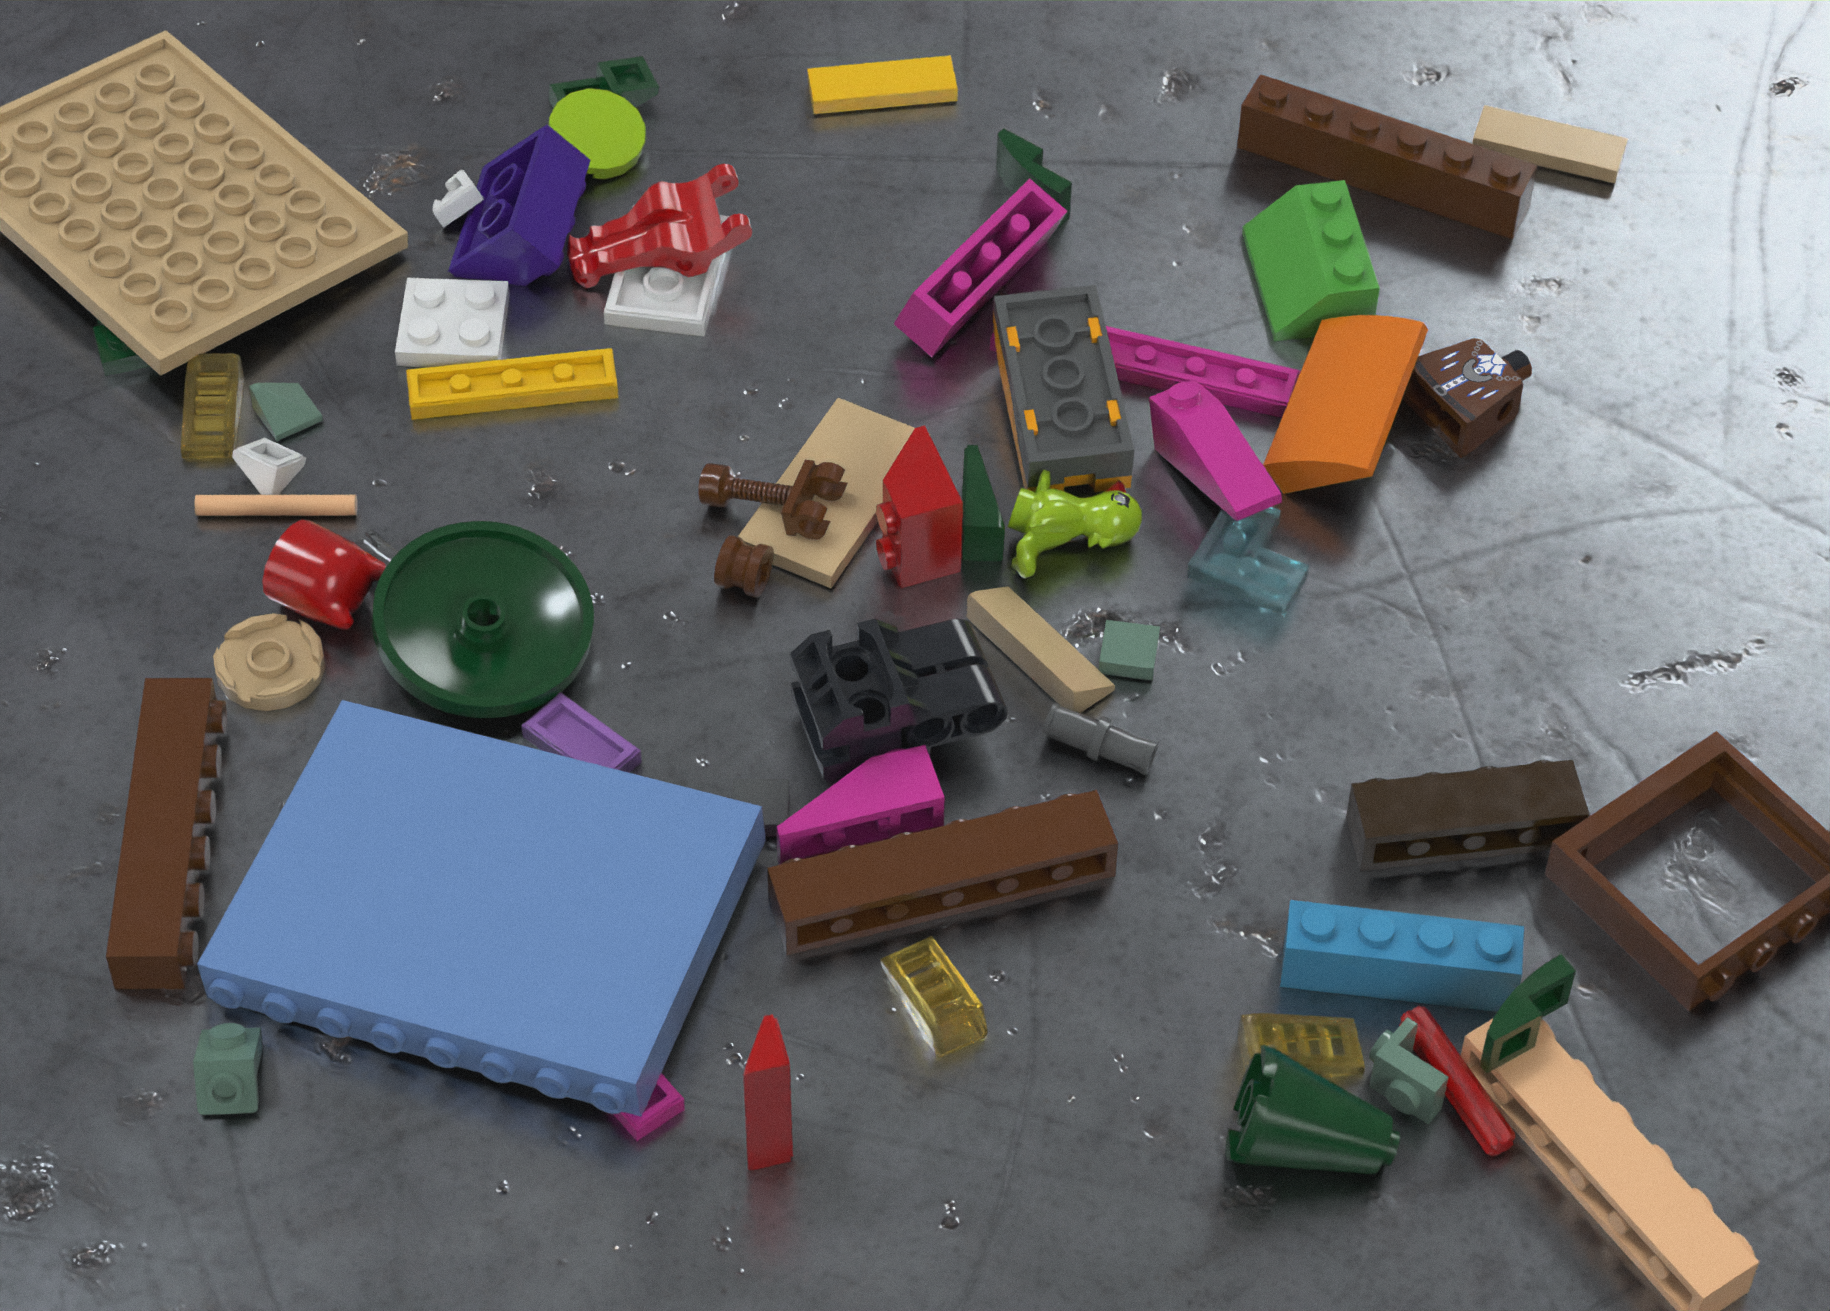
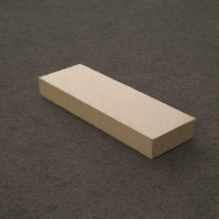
[1472,105,1628,183]

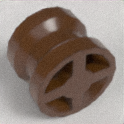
[714,535,774,598]

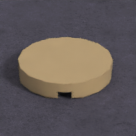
[213,613,325,711]

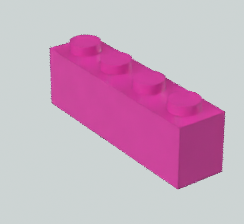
[894,178,1067,357]

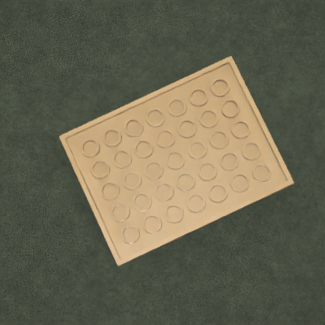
[0,30,408,376]

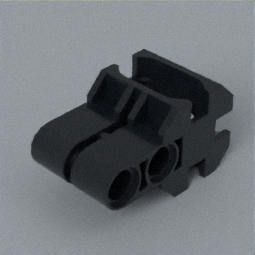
[790,619,1008,784]

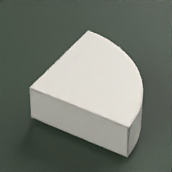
[433,170,484,228]

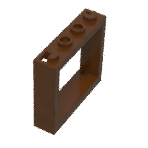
[1545,731,1830,1011]

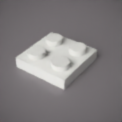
[395,278,510,367]

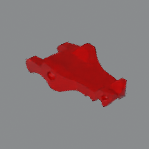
[567,164,752,289]

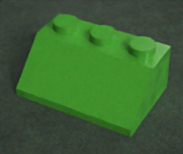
[1242,180,1380,341]

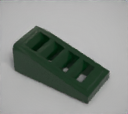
[961,445,1005,561]

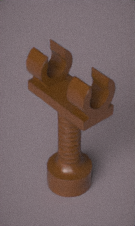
[698,459,848,539]

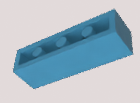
[1280,900,1524,1012]

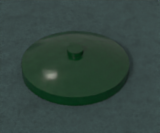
[372,521,594,718]

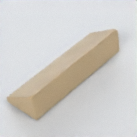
[967,586,1115,713]

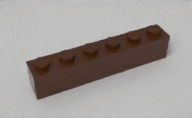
[1237,74,1538,239]
[106,678,227,989]
[767,790,1118,956]

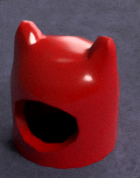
[262,520,386,629]

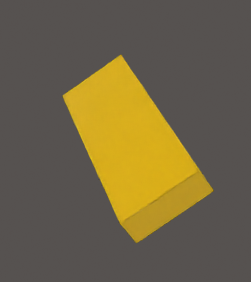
[807,55,958,114]

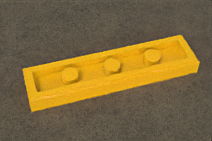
[406,348,618,420]

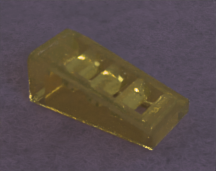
[180,354,244,458]
[880,936,988,1057]
[1237,1013,1365,1078]

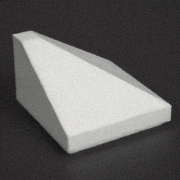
[232,438,306,495]

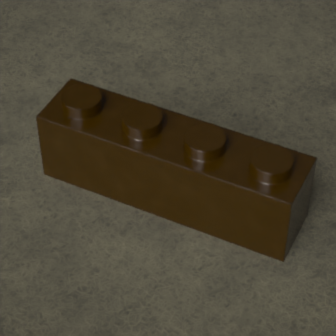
[1346,760,1589,871]

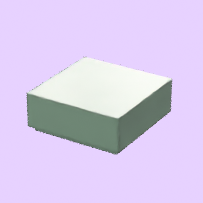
[1099,620,1160,681]

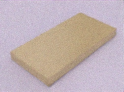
[738,398,915,588]

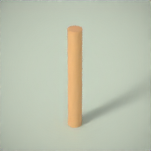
[195,495,357,516]

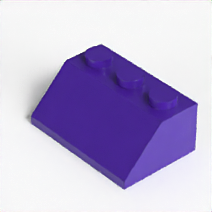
[448,124,591,286]

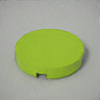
[548,89,646,179]

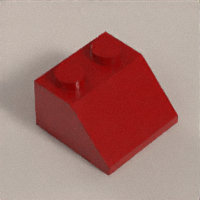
[876,425,963,588]

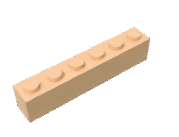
[1461,1019,1759,1311]

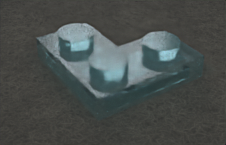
[1187,507,1309,616]

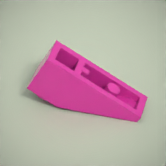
[1149,379,1282,521]
[777,745,945,865]

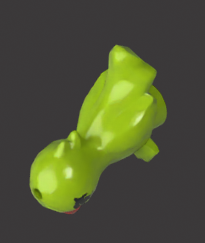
[1007,470,1142,579]

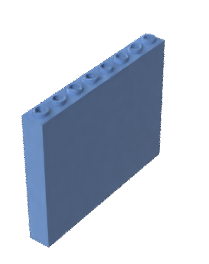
[197,700,766,1117]

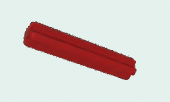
[1399,1006,1515,1156]

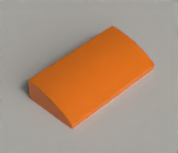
[1263,315,1428,494]

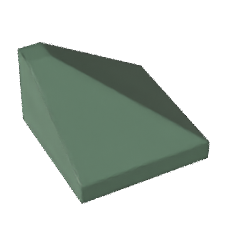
[249,382,323,441]

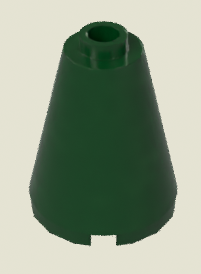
[1225,1044,1400,1174]

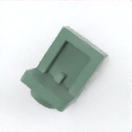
[1369,1017,1448,1124]
[193,1023,263,1115]

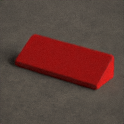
[743,1014,793,1170]

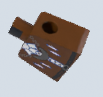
[1402,338,1532,458]

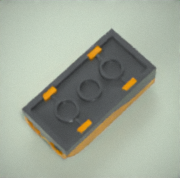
[993,285,1135,492]

